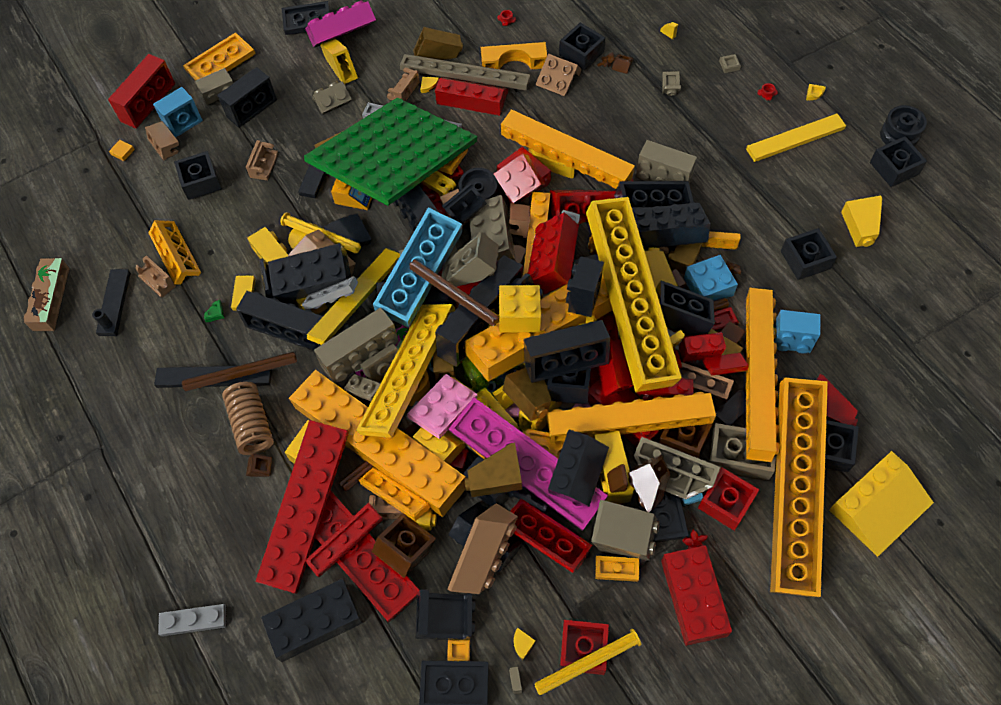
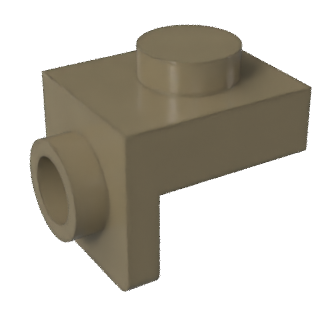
[662,71,681,96]

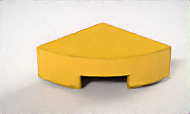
[660,22,678,39]
[420,77,439,93]
[806,84,826,100]
[514,628,536,660]

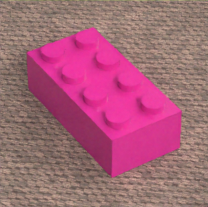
[305,0,376,47]

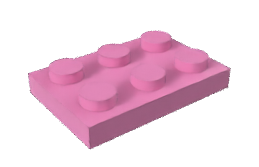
[407,374,478,439]

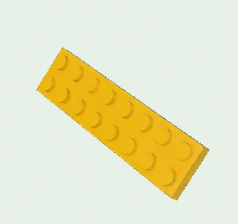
[356,304,456,438]

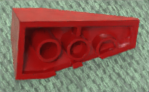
[550,190,616,224]

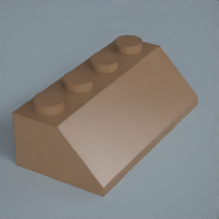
[448,503,518,594]

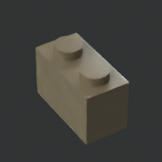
[195,68,233,105]

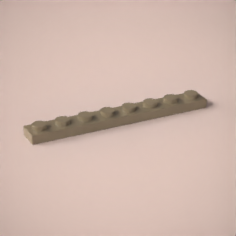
[400,54,530,90]

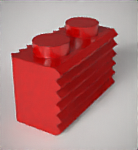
[679,332,726,363]

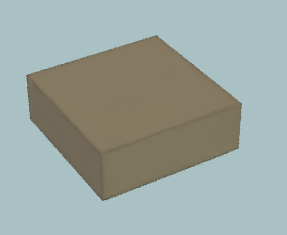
[719,54,741,73]
[509,667,522,694]

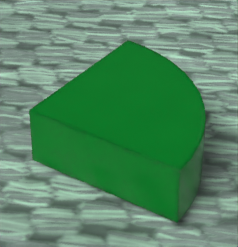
[204,300,224,323]

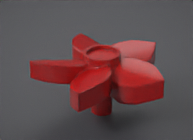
[682,529,708,549]

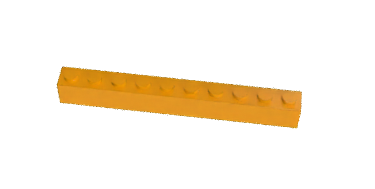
[746,288,780,462]

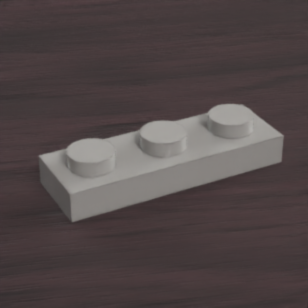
[302,276,358,309]
[158,604,226,636]

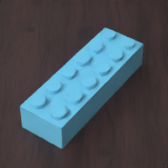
[373,207,462,328]

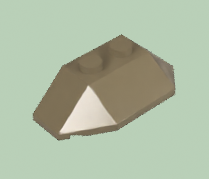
[634,437,721,500]

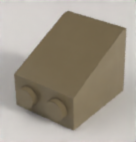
[591,500,660,561]

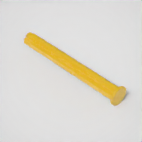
[281,212,361,253]
[535,628,641,695]

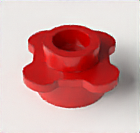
[497,10,516,26]
[757,83,778,101]

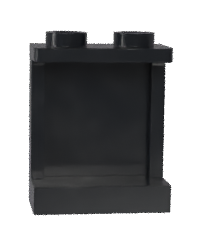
[415,589,475,640]

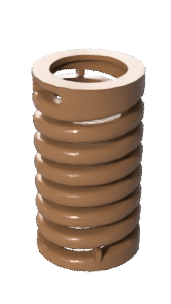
[222,382,274,455]

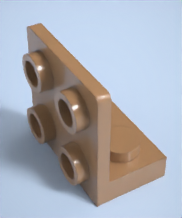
[536,54,581,96]

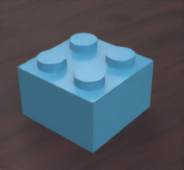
[153,87,203,138]
[684,255,738,301]
[773,310,820,353]

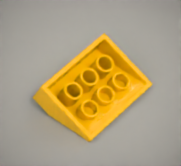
[829,451,934,557]

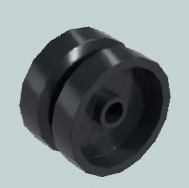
[880,105,927,146]
[459,167,499,200]

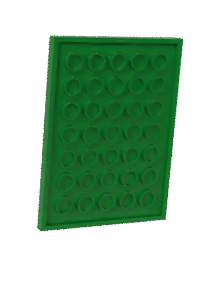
[304,98,477,206]

